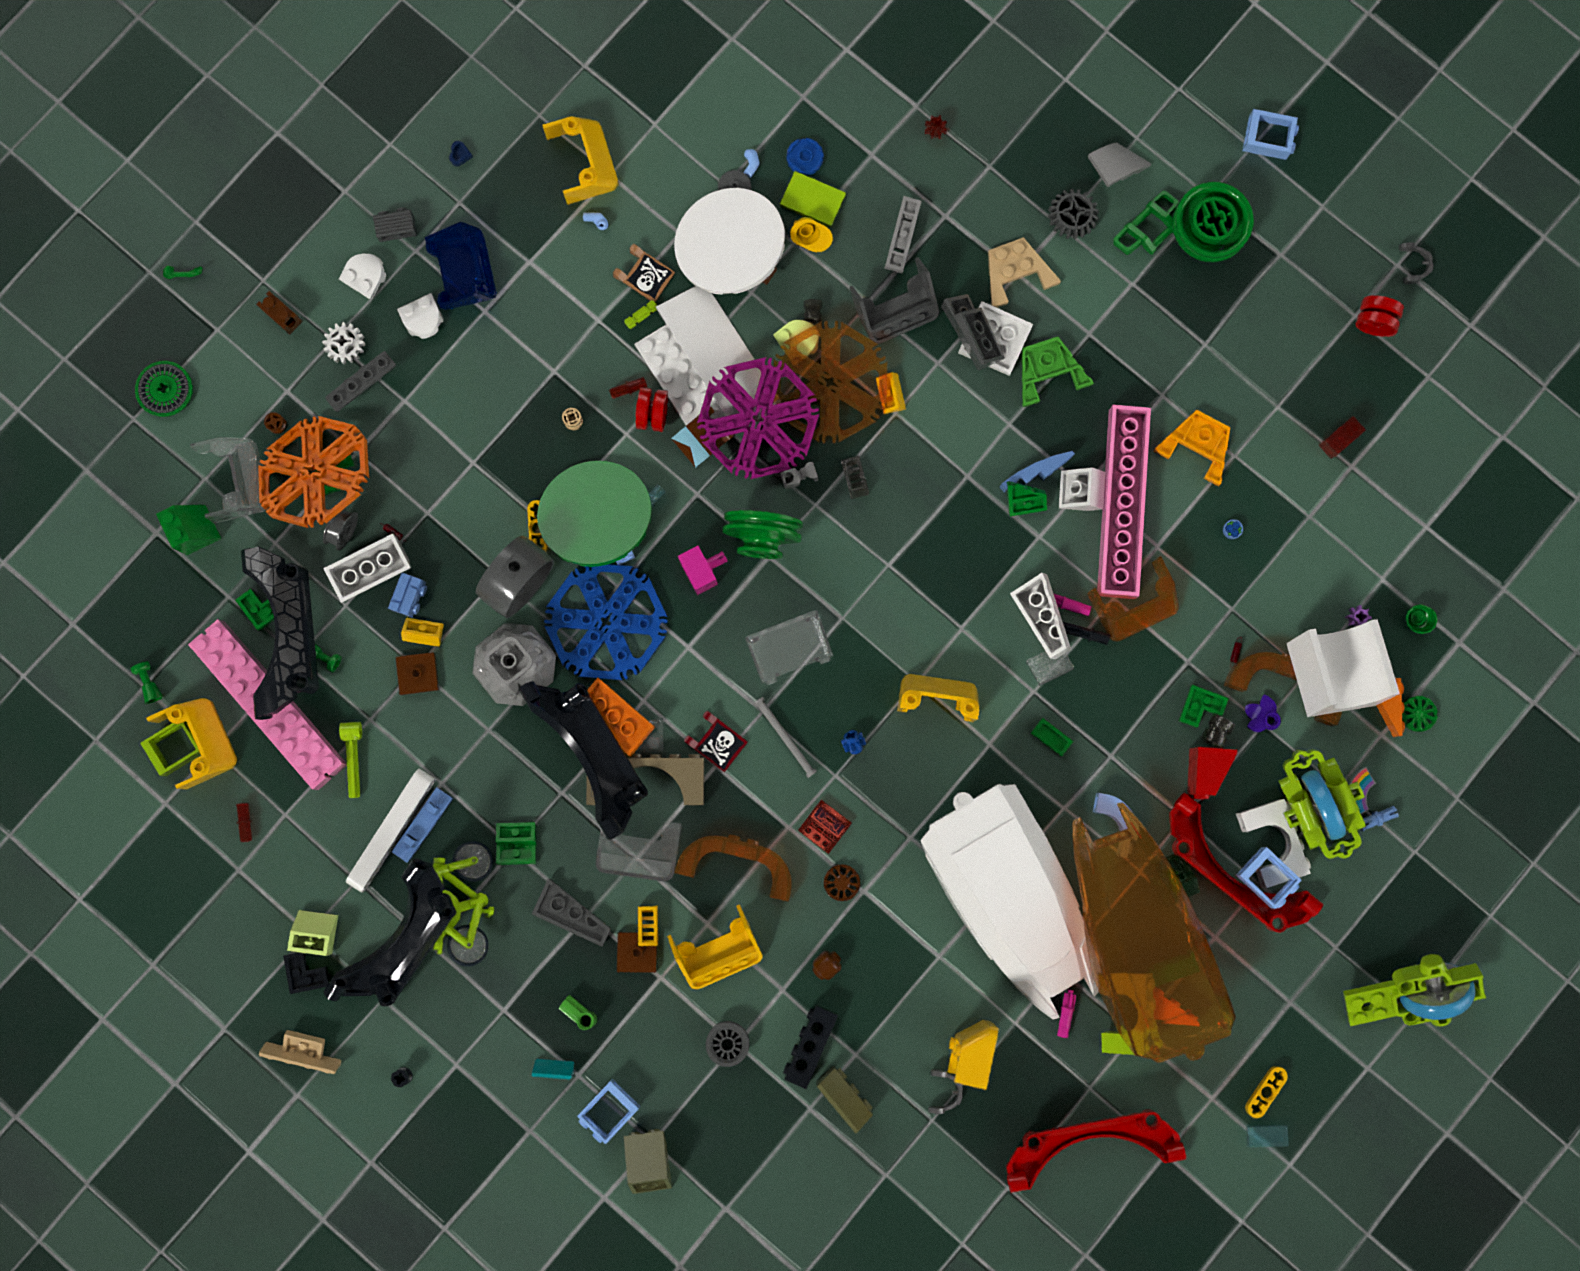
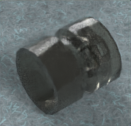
[1200,714,1236,749]

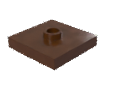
[396,652,439,695]
[617,932,657,973]

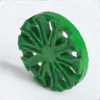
[1402,696,1438,732]

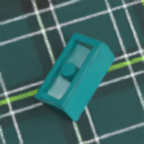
[532,1059,575,1080]

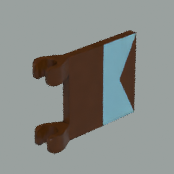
[671,406,734,468]

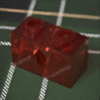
[1319,416,1366,459]

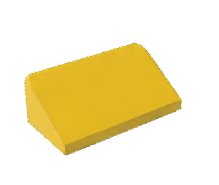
[876,372,906,414]
[401,617,444,647]

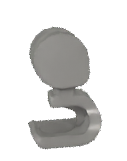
[780,462,818,489]

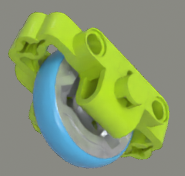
[1278,749,1366,859]

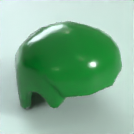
[1405,604,1438,634]

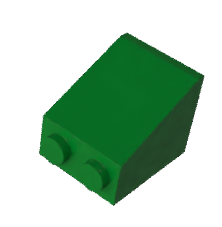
[156,505,222,555]

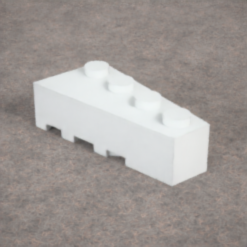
[1010,573,1071,659]

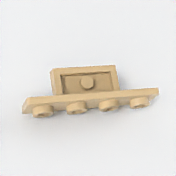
[259,1030,341,1074]

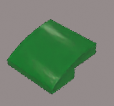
[496,822,536,865]

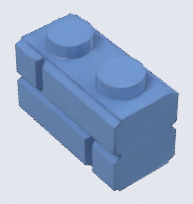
[388,573,427,618]

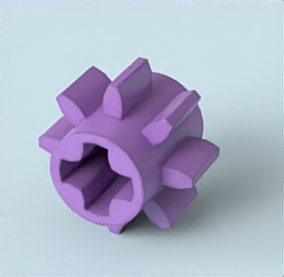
[1345,605,1372,627]

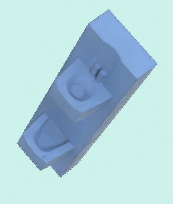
[392,787,454,863]

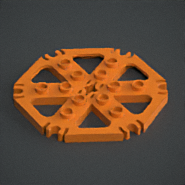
[258,416,369,528]

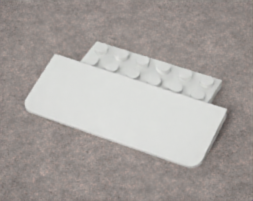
[634,286,781,426]

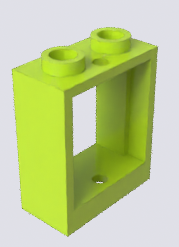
[140,722,201,776]

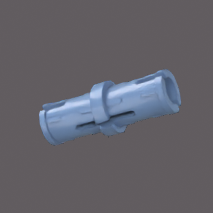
[1360,806,1399,832]

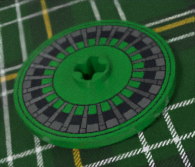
[135,361,193,417]

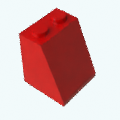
[1187,747,1237,800]

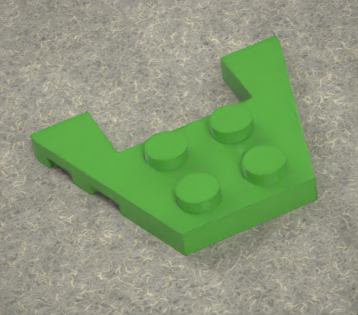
[1022,337,1094,408]

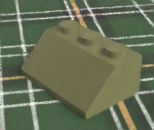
[816,1066,873,1134]

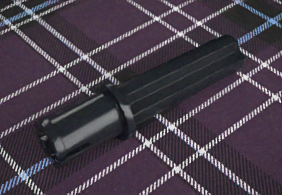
[1062,621,1110,645]

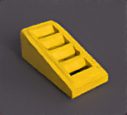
[638,906,658,946]

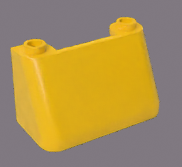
[897,674,979,722]

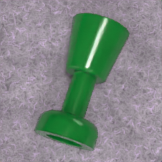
[315,644,342,673]
[130,661,164,704]

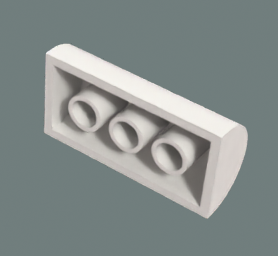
[323,534,411,603]

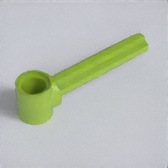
[339,722,362,798]

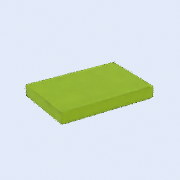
[780,171,846,228]

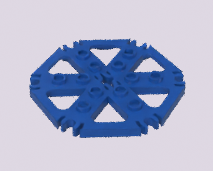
[544,564,668,681]

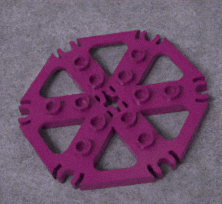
[697,357,819,479]

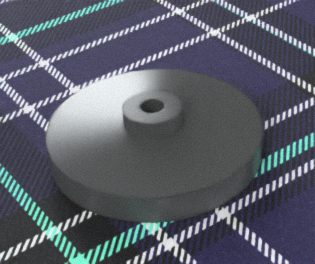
[718,170,751,190]

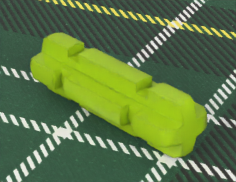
[624,300,657,329]

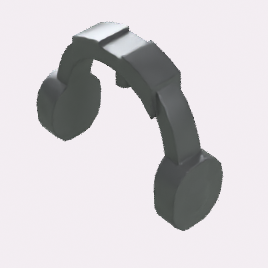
[1399,242,1434,284]
[928,1069,963,1114]

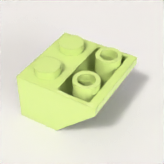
[287,910,338,956]

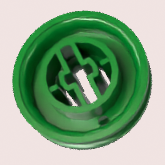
[1172,182,1254,262]
[723,510,803,559]

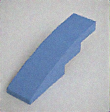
[1000,451,1075,493]

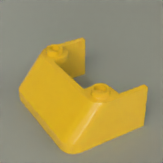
[542,116,618,205]
[146,698,237,790]
[667,904,763,989]
[947,1020,998,1089]

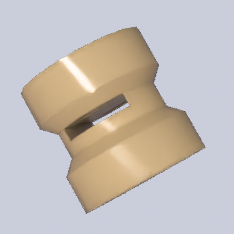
[562,408,583,431]

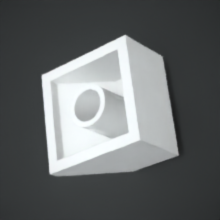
[1059,468,1106,511]

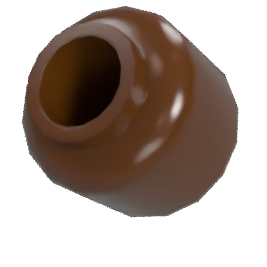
[812,951,841,980]

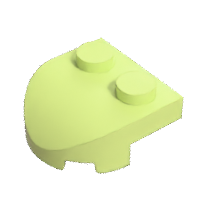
[773,320,820,366]

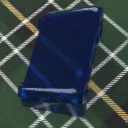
[425,221,497,310]

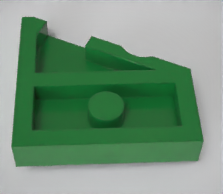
[1007,481,1047,517]

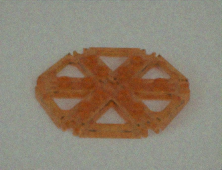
[773,321,887,443]

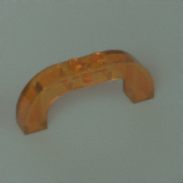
[1224,652,1342,726]
[675,834,792,902]

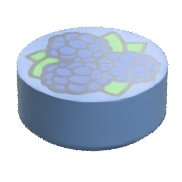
[1223,519,1243,539]

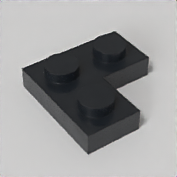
[283,952,330,994]

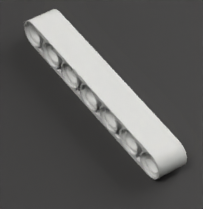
[346,768,436,893]

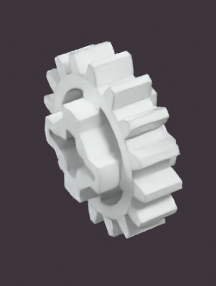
[322,322,365,364]

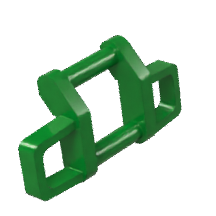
[1113,190,1179,255]

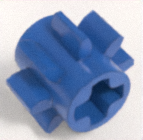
[841,730,866,754]

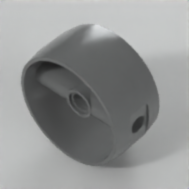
[476,536,554,618]

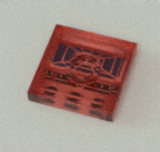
[798,800,852,854]

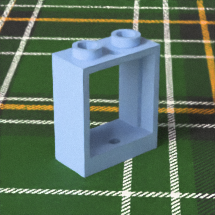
[1242,109,1299,160]
[1236,847,1302,909]
[577,1079,640,1144]

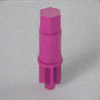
[1053,593,1092,616]
[1057,989,1077,1038]

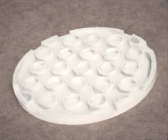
[674,188,785,295]

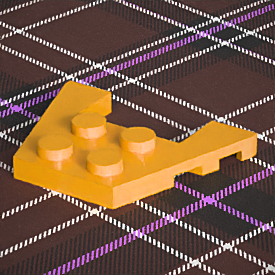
[1154,410,1230,486]

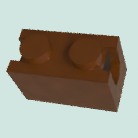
[256,291,303,335]

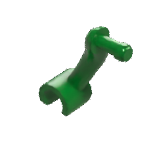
[163,266,203,279]

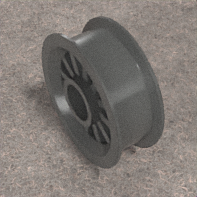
[323,509,358,551]
[706,1021,749,1067]

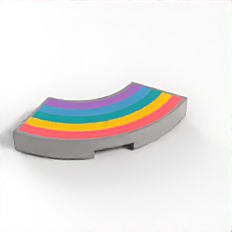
[1349,767,1376,814]

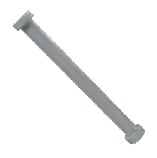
[753,697,817,778]

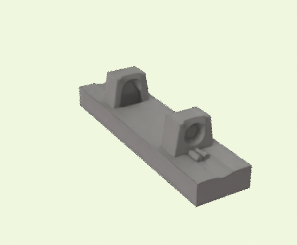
[884,196,922,273]

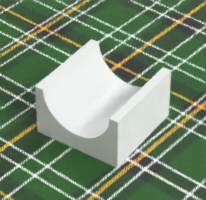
[1286,619,1400,717]

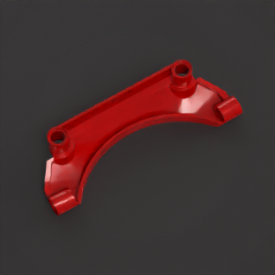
[1169,792,1324,933]
[1006,1109,1186,1193]

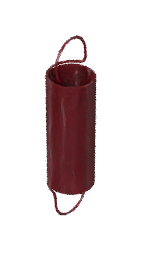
[380,523,406,541]
[1230,637,1242,668]

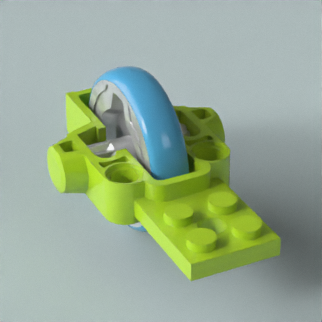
[1343,954,1486,1027]

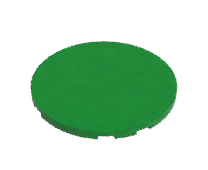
[537,461,652,567]

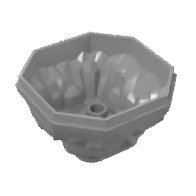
[472,623,556,706]

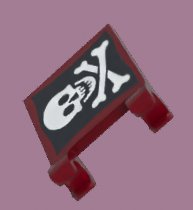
[684,711,748,772]

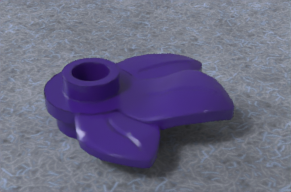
[1245,695,1281,732]

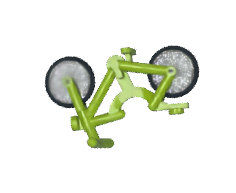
[433,841,494,967]

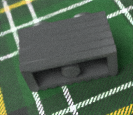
[373,208,417,242]

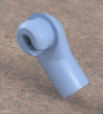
[744,149,760,178]
[583,212,608,230]

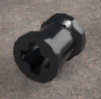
[391,1067,413,1088]

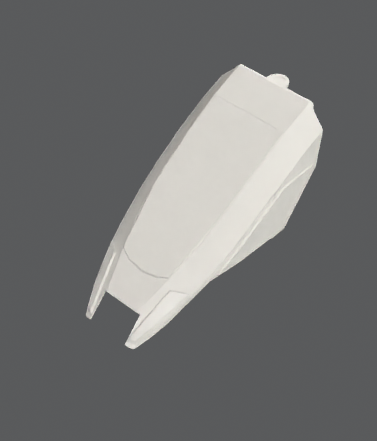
[921,784,1099,1020]

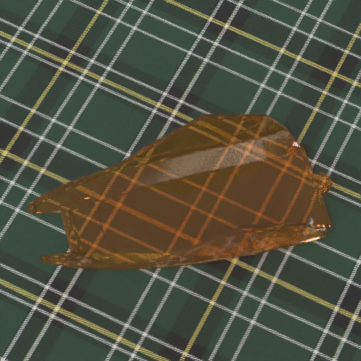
[1073,802,1236,1063]

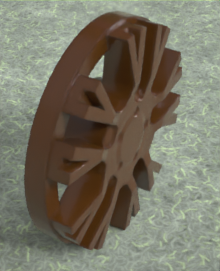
[824,864,860,901]

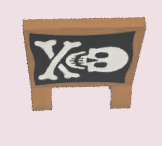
[613,244,675,302]

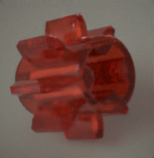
[925,115,947,139]

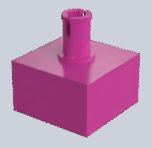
[678,546,728,595]

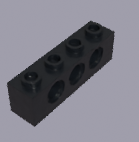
[783,1004,838,1089]

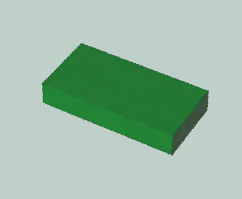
[1030,718,1073,757]

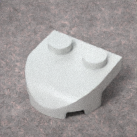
[339,254,386,299]
[397,293,443,339]

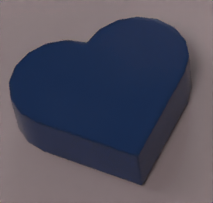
[449,141,473,166]

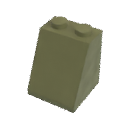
[624,1129,672,1194]

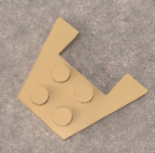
[988,237,1061,308]

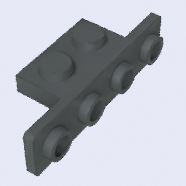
[325,351,396,412]

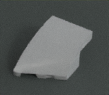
[1088,143,1152,188]

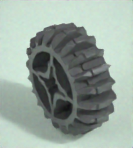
[1048,189,1099,240]

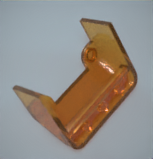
[1087,557,1179,641]

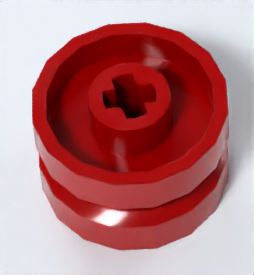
[1355,295,1404,337]
[636,387,668,432]

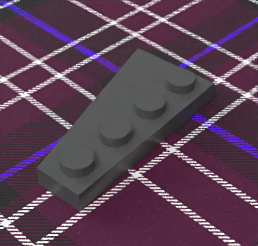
[532,878,611,947]

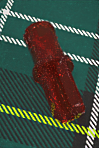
[609,376,647,399]
[236,803,252,842]

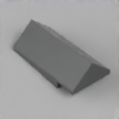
[941,294,1005,371]

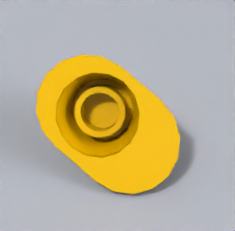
[790,217,833,252]

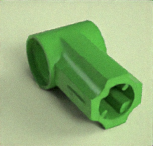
[558,995,597,1030]

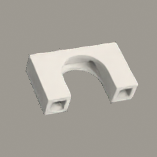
[1236,799,1311,888]

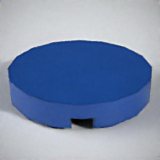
[787,138,823,176]

